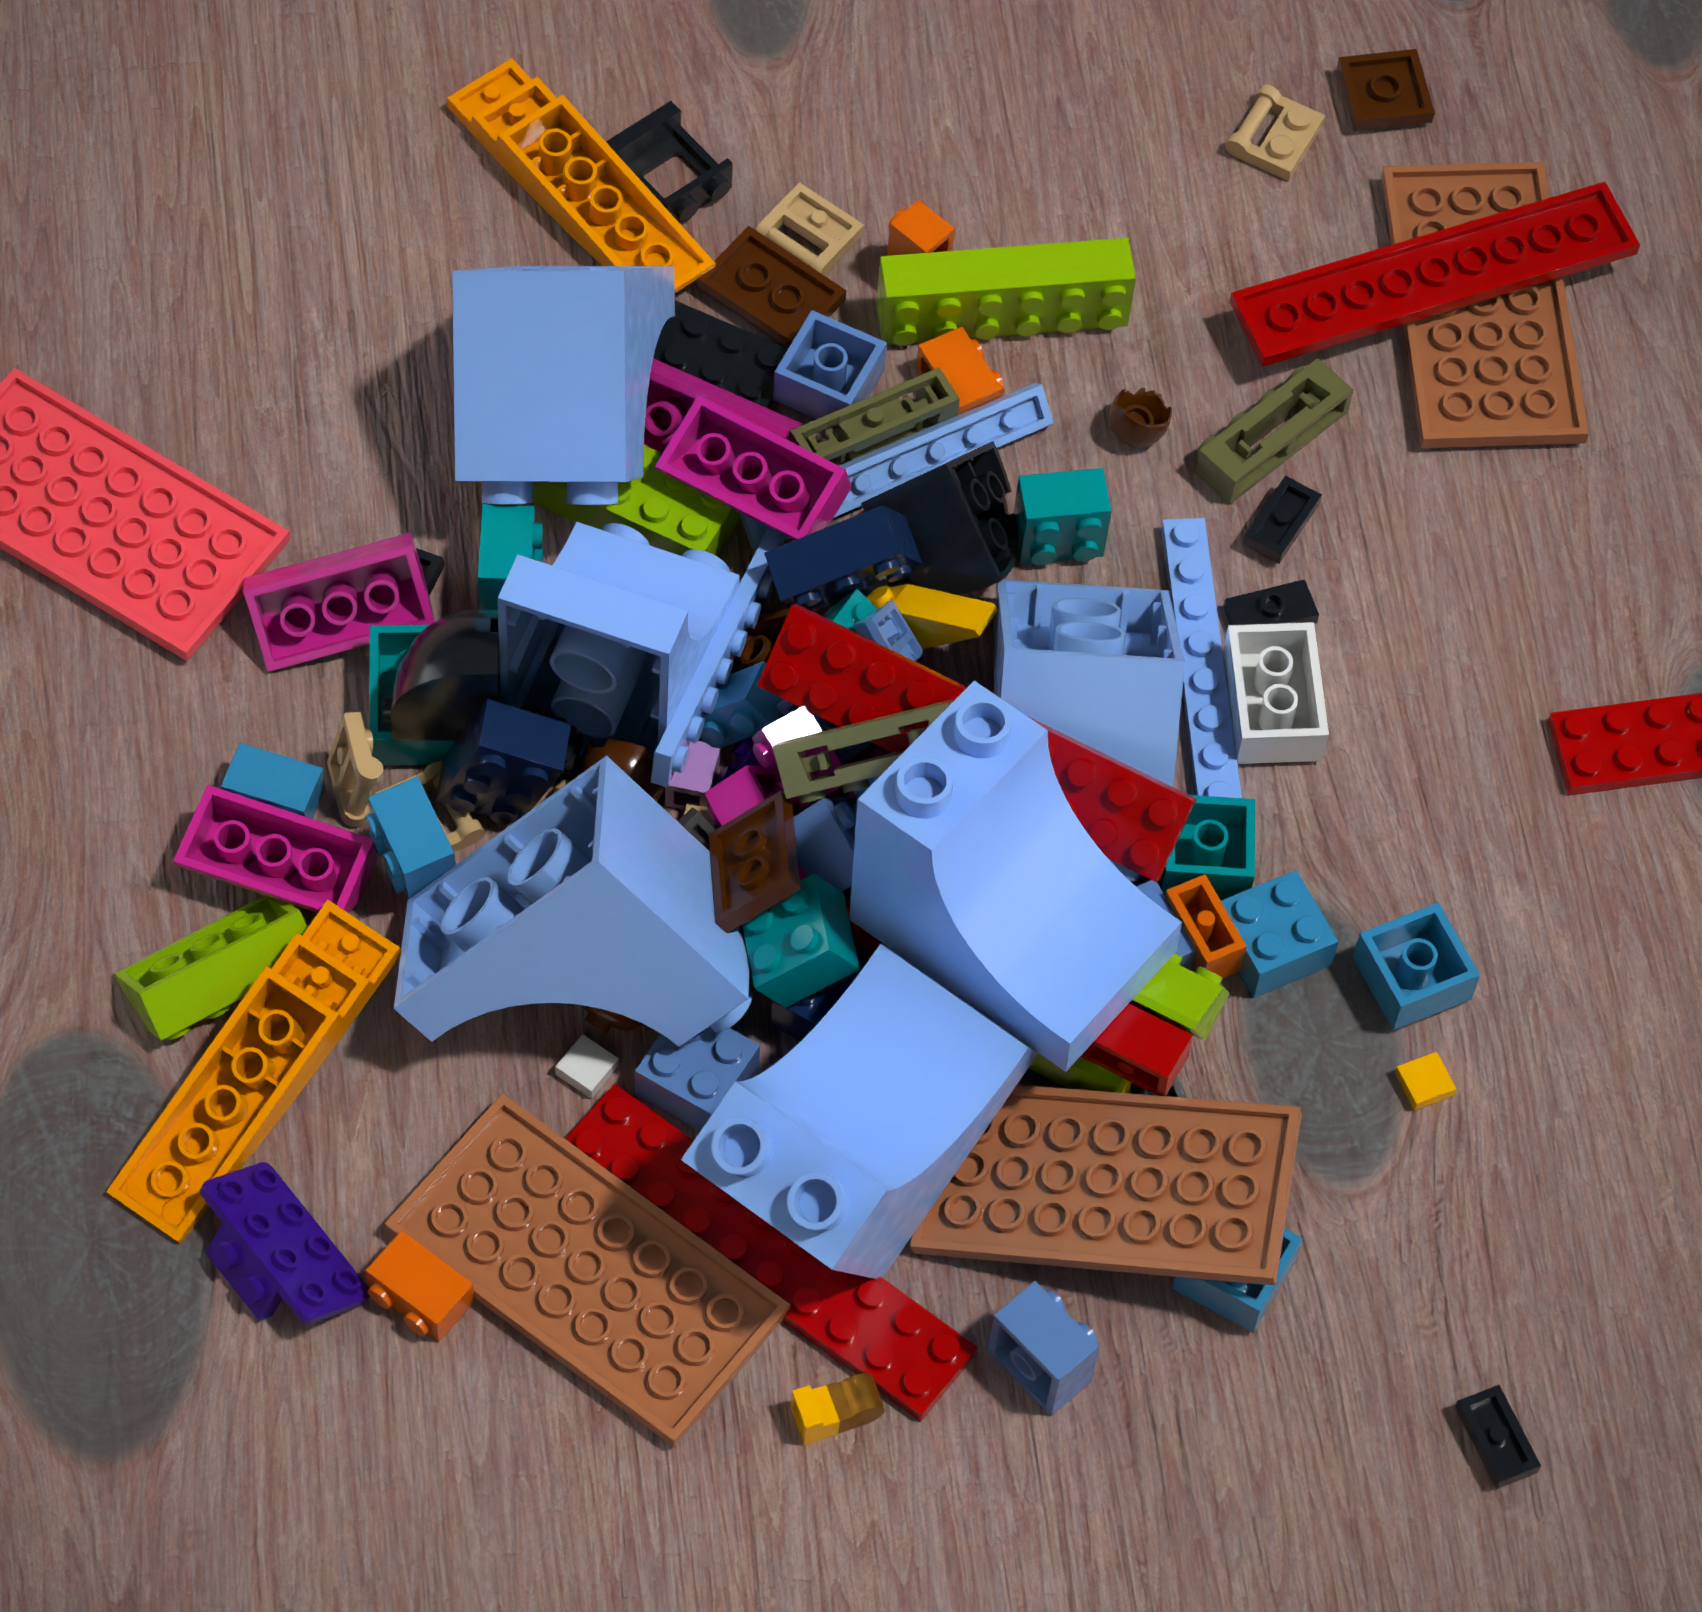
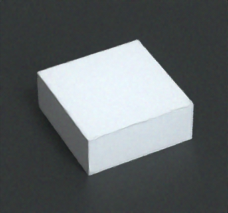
[555,1034,619,1099]

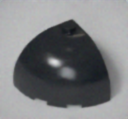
[861,441,1018,594]
[383,608,500,741]

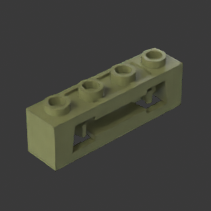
[1195,358,1354,505]
[790,367,960,466]
[772,699,953,804]

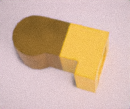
[790,1373,885,1446]

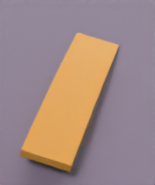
[447,58,716,293]
[106,899,401,1244]

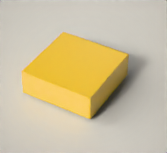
[1394,1051,1457,1111]

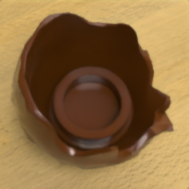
[1109,388,1172,448]

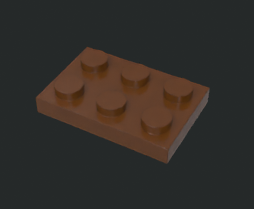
[697,226,847,348]
[709,790,801,933]

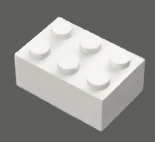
[1223,622,1329,764]

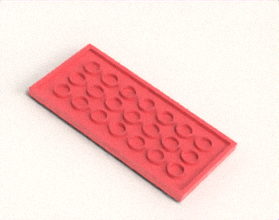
[0,368,290,662]

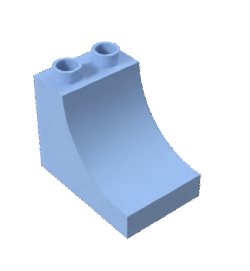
[452,266,675,505]
[498,522,740,788]
[993,579,1185,882]
[849,681,1182,1072]
[394,755,752,1047]
[681,943,1038,1279]

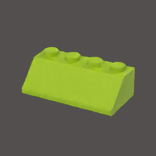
[114,895,307,1041]
[1132,954,1229,1041]

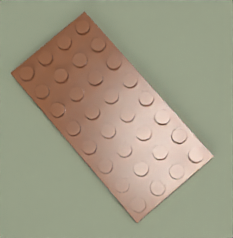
[1381,162,1589,448]
[910,1085,1302,1286]
[384,1093,791,1448]

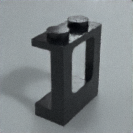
[607,101,733,222]

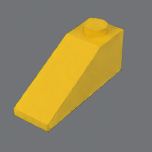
[867,584,998,649]

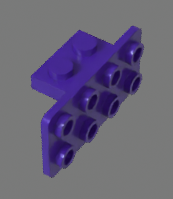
[199,1162,370,1324]

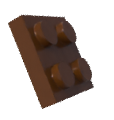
[1337,49,1435,131]

